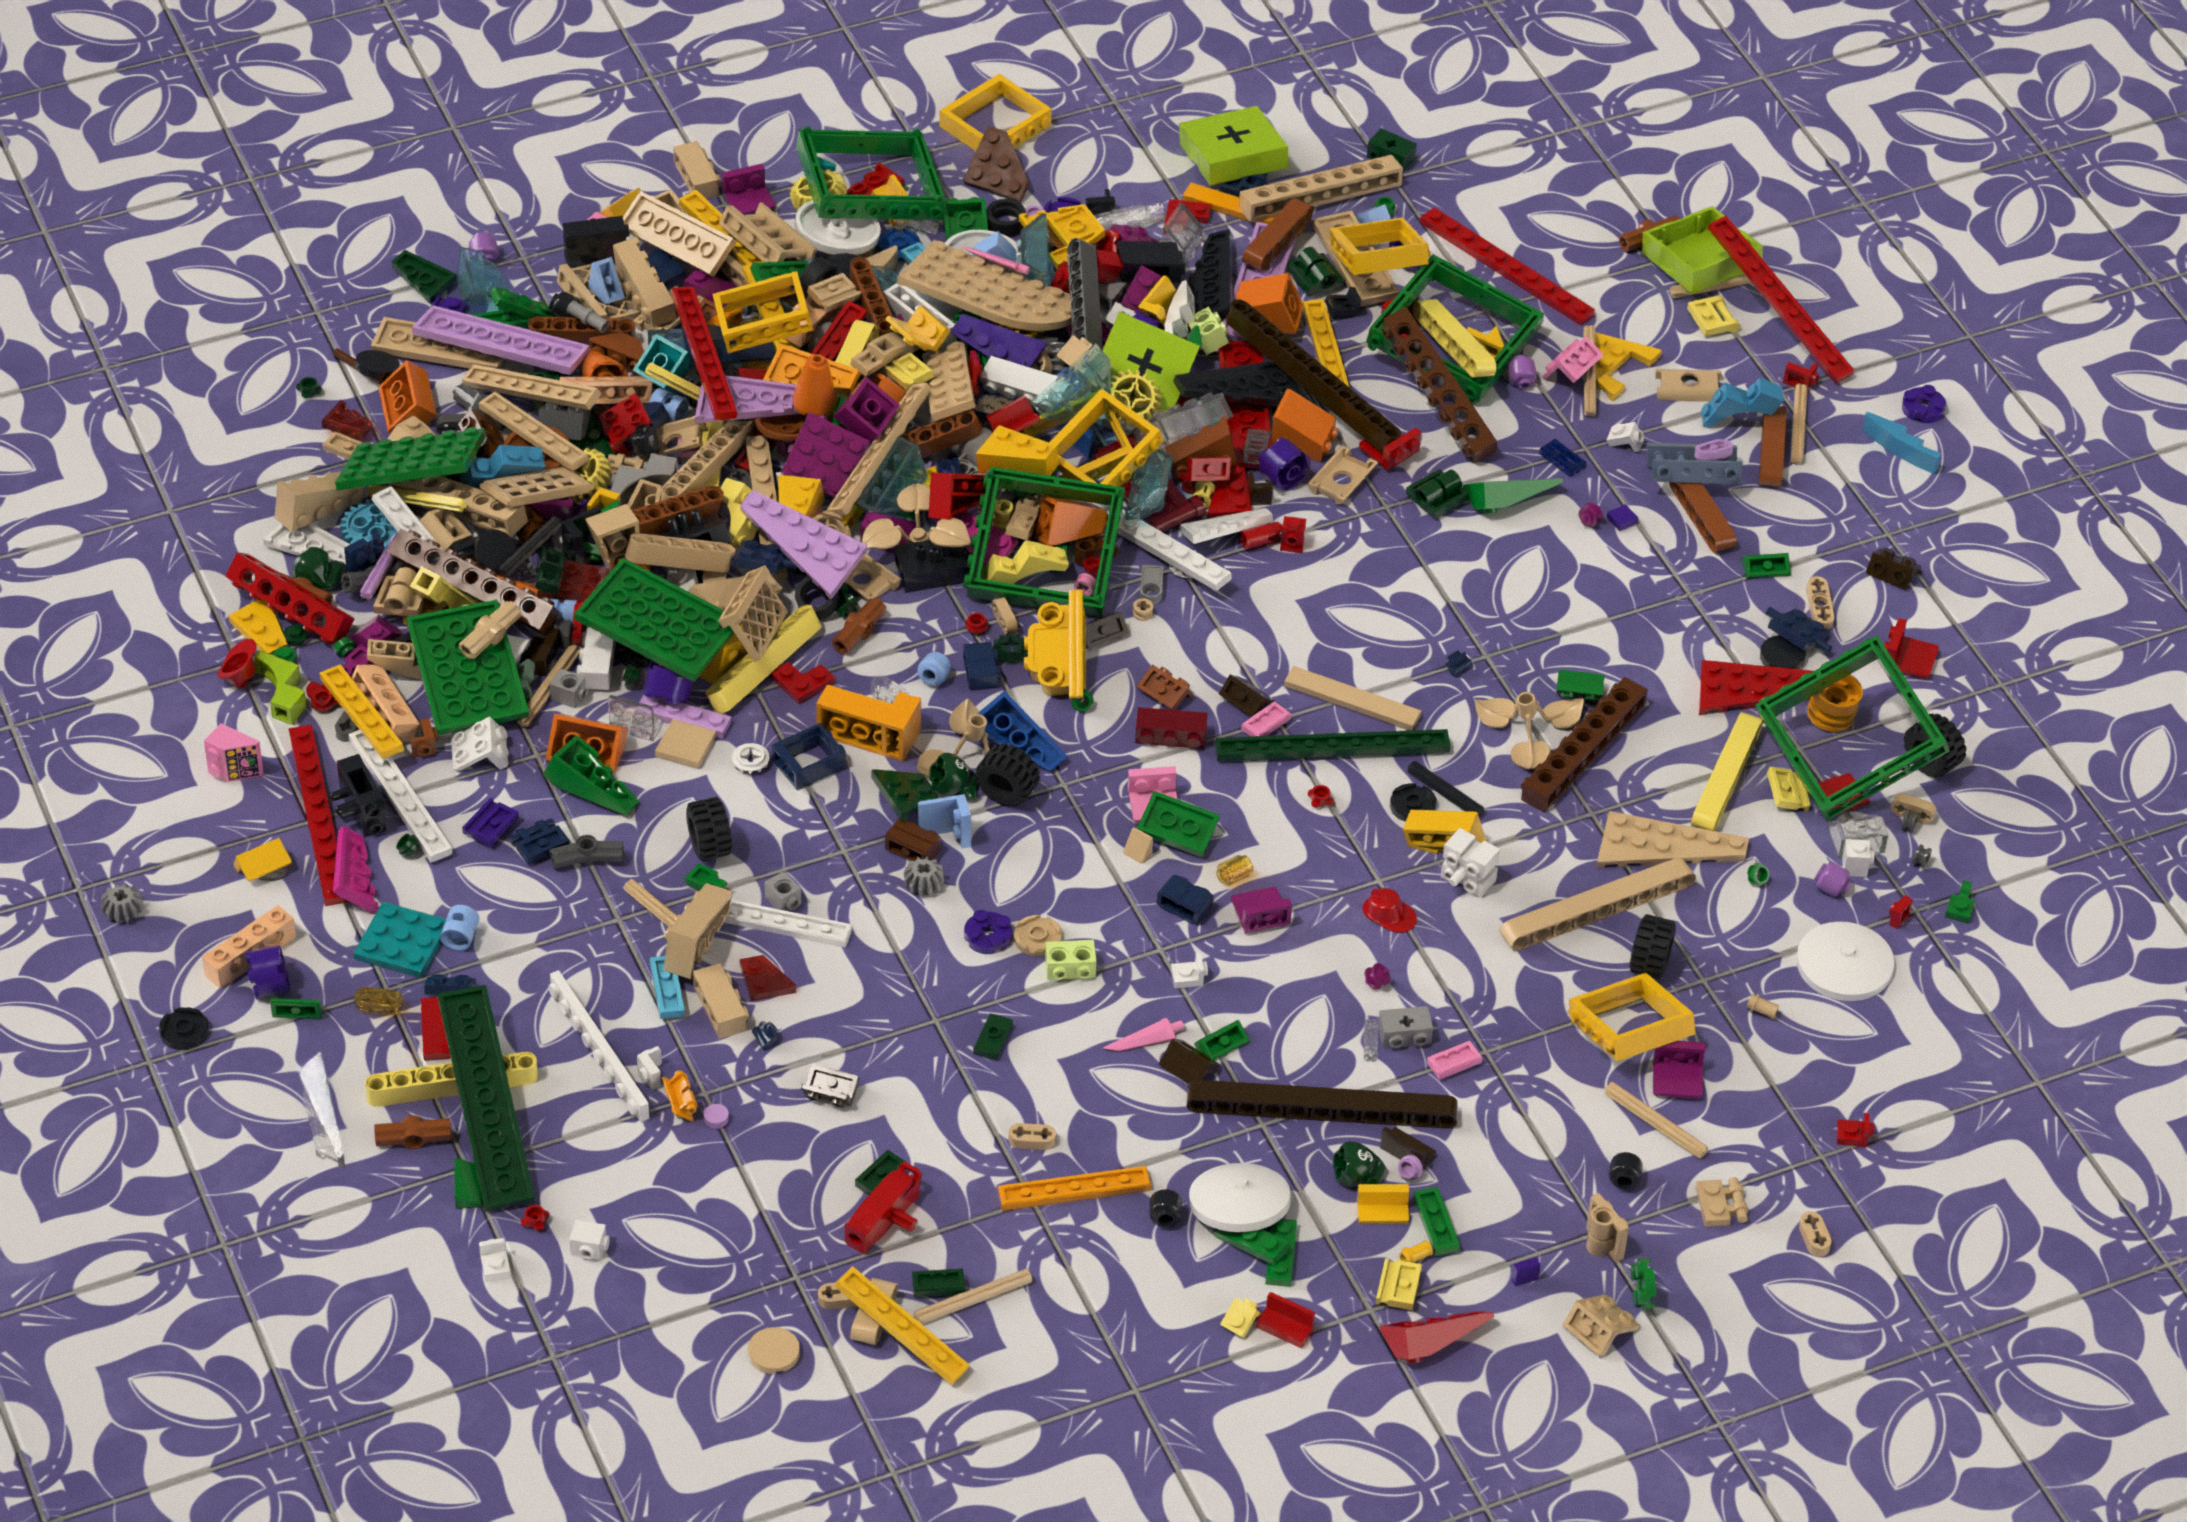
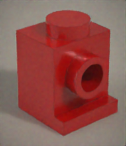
[1280,516,1307,554]

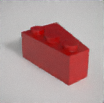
[928,472,986,519]

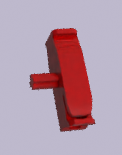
[844,1161,922,1254]

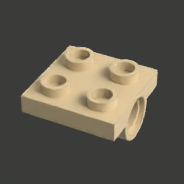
[373,567,426,616]
[1586,1193,1629,1263]

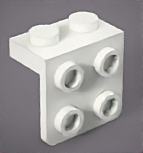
[451,717,509,772]

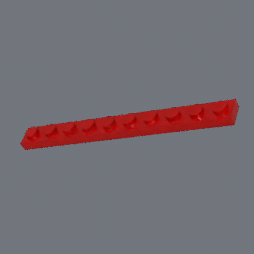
[1420,207,1595,326]
[1707,215,1854,384]
[672,286,737,421]
[734,300,867,475]
[288,725,349,906]

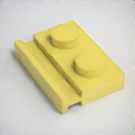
[883,352,934,391]
[1767,766,1811,811]
[1376,1258,1422,1310]

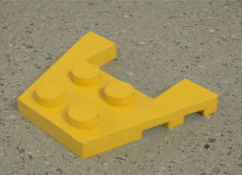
[1019,204,1105,270]
[1595,333,1662,401]

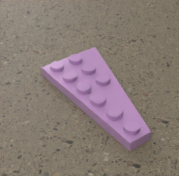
[694,375,836,423]
[740,490,868,599]

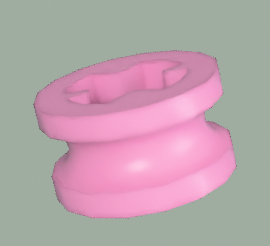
[1074,573,1096,596]

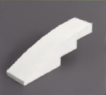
[1165,280,1196,338]

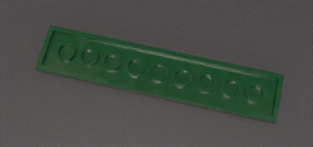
[437,985,535,1212]

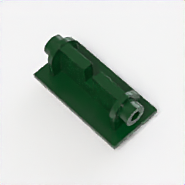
[823,583,858,618]

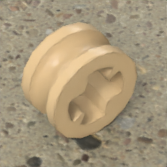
[1133,598,1153,621]

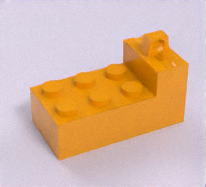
[816,685,921,761]

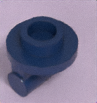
[1445,650,1472,677]
[752,1021,779,1050]

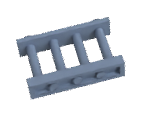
[1646,443,1742,484]

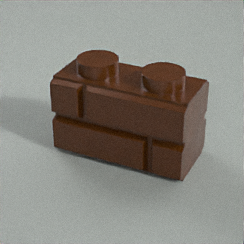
[885,818,941,861]

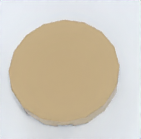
[1014,915,1062,957]
[748,1327,799,1374]

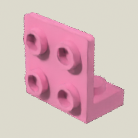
[1542,336,1603,383]
[1128,766,1177,823]

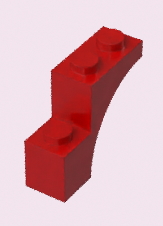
[1049,249,1123,294]

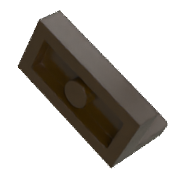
[1086,612,1129,649]
[521,627,560,677]
[1218,674,1275,717]
[1159,1039,1221,1083]
[1380,1127,1436,1171]

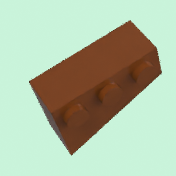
[1165,416,1238,481]

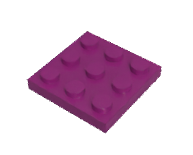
[780,412,870,499]

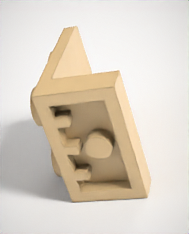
[1563,1295,1640,1356]

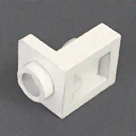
[1171,953,1208,989]
[479,1238,511,1282]

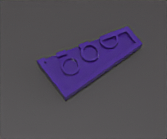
[950,314,1048,368]

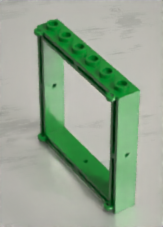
[796,126,946,220]
[1366,254,1545,405]
[963,467,1125,618]
[1755,636,1950,821]

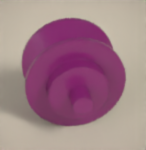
[1578,502,1603,527]
[1364,963,1390,990]

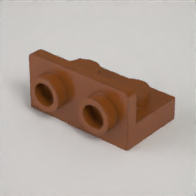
[1136,664,1193,710]

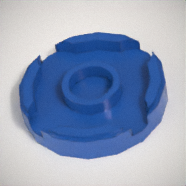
[878,228,920,262]

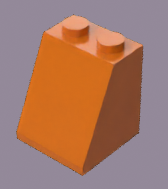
[1236,273,1304,334]
[1271,389,1338,462]
[1033,495,1108,546]

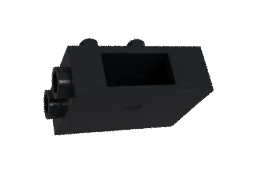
[562,216,630,268]
[1116,241,1186,283]
[658,509,732,544]
[895,540,970,593]
[329,754,386,838]

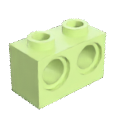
[1188,307,1229,355]
[1045,940,1096,980]

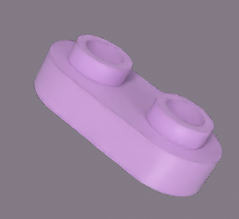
[1694,439,1733,461]

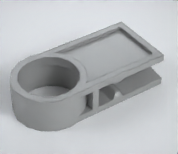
[1139,565,1164,605]

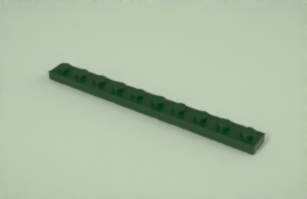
[1215,729,1450,761]

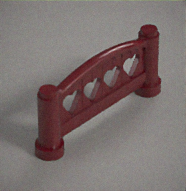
[1092,428,1206,532]

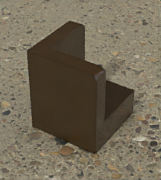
[1248,472,1273,506]

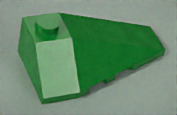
[1463,478,1563,514]
[543,735,639,815]

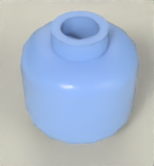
[917,652,951,686]

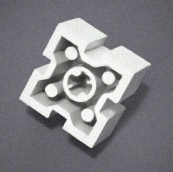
[1441,828,1500,898]

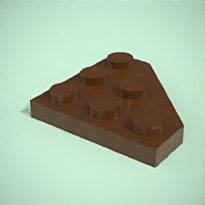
[963,126,1029,202]

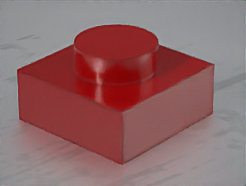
[1889,895,1913,929]

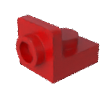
[1783,362,1819,391]
[1836,1113,1874,1147]

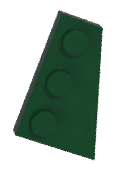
[392,250,457,304]

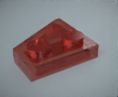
[322,400,372,440]
[739,955,796,1002]

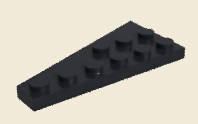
[1187,229,1233,317]
[1173,361,1317,407]

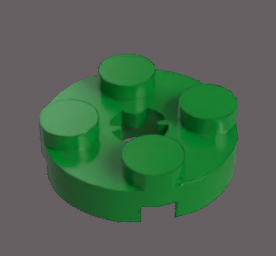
[1630,1258,1656,1310]

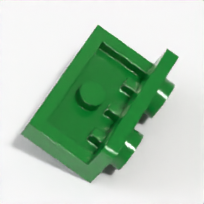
[1556,669,1605,701]

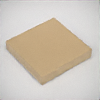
[655,719,716,768]

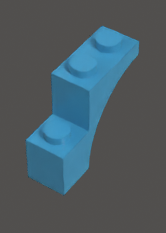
[1701,378,1784,429]
[460,445,545,490]

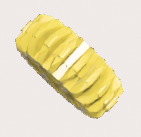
[790,169,847,212]
[1103,369,1162,429]
[556,447,613,504]

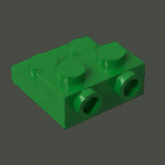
[943,197,988,241]

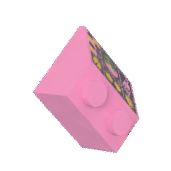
[204,723,264,782]

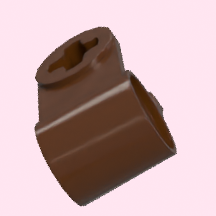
[1074,531,1119,567]

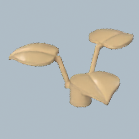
[862,484,971,549]
[1475,692,1584,770]
[916,698,994,778]

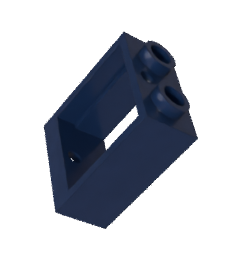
[772,723,846,790]

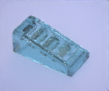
[1243,429,1271,464]

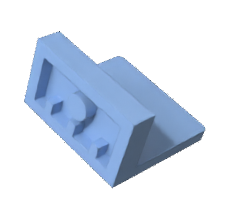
[918,794,971,848]

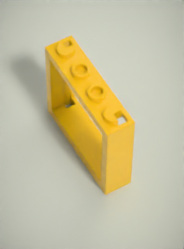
[939,74,1052,151]
[1329,218,1431,275]
[713,271,813,353]
[1022,388,1133,480]
[1049,389,1164,487]
[1568,973,1696,1061]

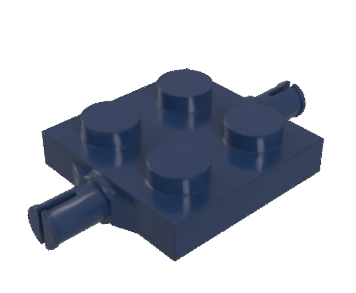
[732,540,797,574]
[1765,607,1833,654]

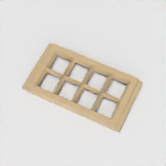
[480,466,594,507]

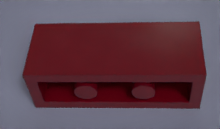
[1135,707,1208,749]

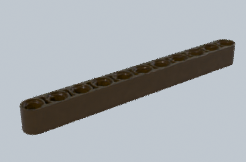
[1226,299,1401,453]
[1186,1080,1458,1129]

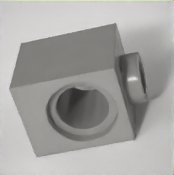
[549,669,588,708]
[764,871,801,911]

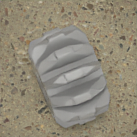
[904,856,944,897]
[101,883,143,924]

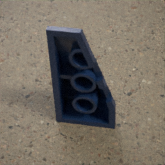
[682,324,774,369]

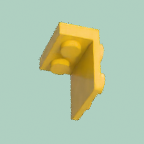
[1138,275,1177,330]
[885,305,951,352]

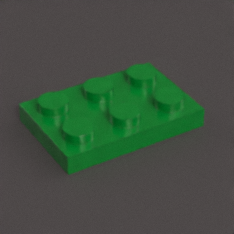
[1137,791,1220,858]

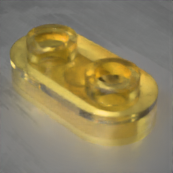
[354,987,403,1015]

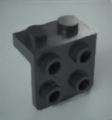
[562,507,602,570]

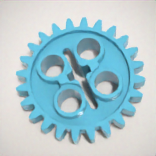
[340,499,398,555]

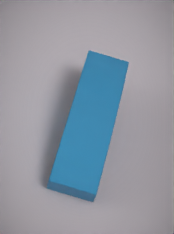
[1862,412,1941,475]

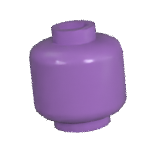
[469,232,499,265]
[1507,355,1537,389]
[1814,862,1852,897]

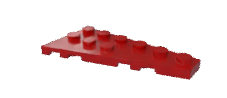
[1699,660,1813,716]

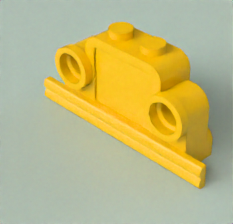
[1024,590,1086,699]

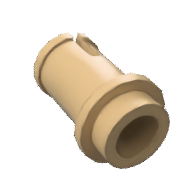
[1747,994,1779,1019]

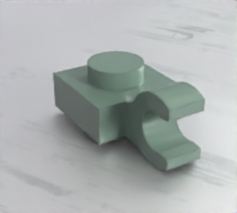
[516,659,535,701]

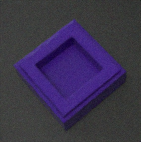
[1607,504,1638,531]
[1511,1258,1541,1286]

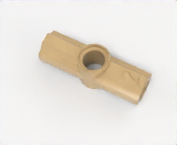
[459,601,521,659]

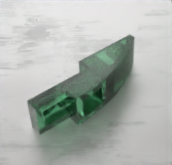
[535,545,565,594]

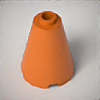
[578,348,627,377]
[792,354,837,417]

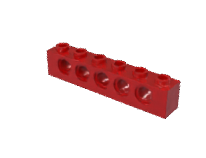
[225,552,355,644]

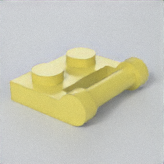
[1687,295,1741,336]

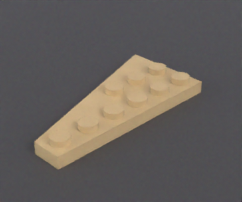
[1596,811,1749,868]

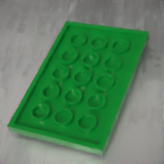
[335,427,486,490]
[574,558,741,682]
[406,600,529,735]

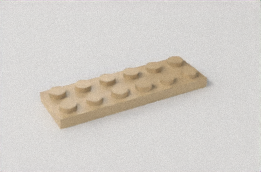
[623,191,737,277]
[1312,210,1400,307]
[371,317,504,369]
[922,341,976,421]

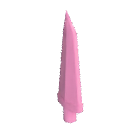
[962,247,1030,275]
[1103,1018,1184,1052]

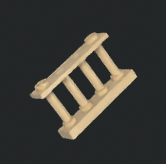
[719,203,817,262]

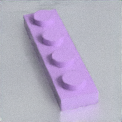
[636,695,731,739]

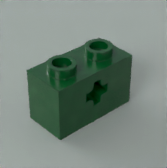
[1367,128,1417,172]

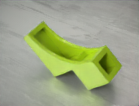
[254,651,307,725]

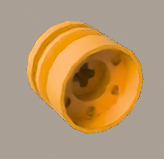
[1807,674,1863,732]

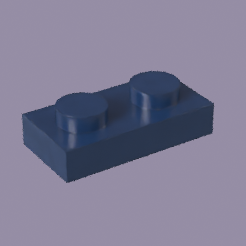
[424,974,476,995]

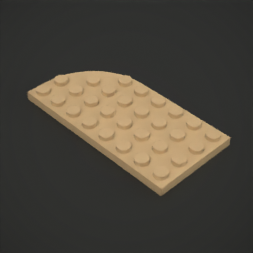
[897,240,1072,331]

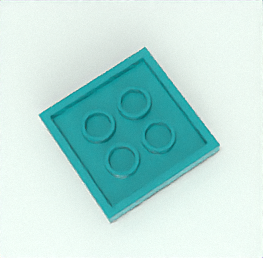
[353,902,446,978]

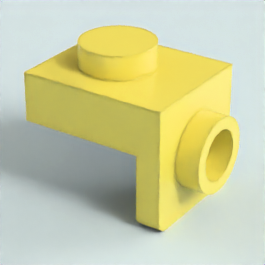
[1220,1298,1262,1338]

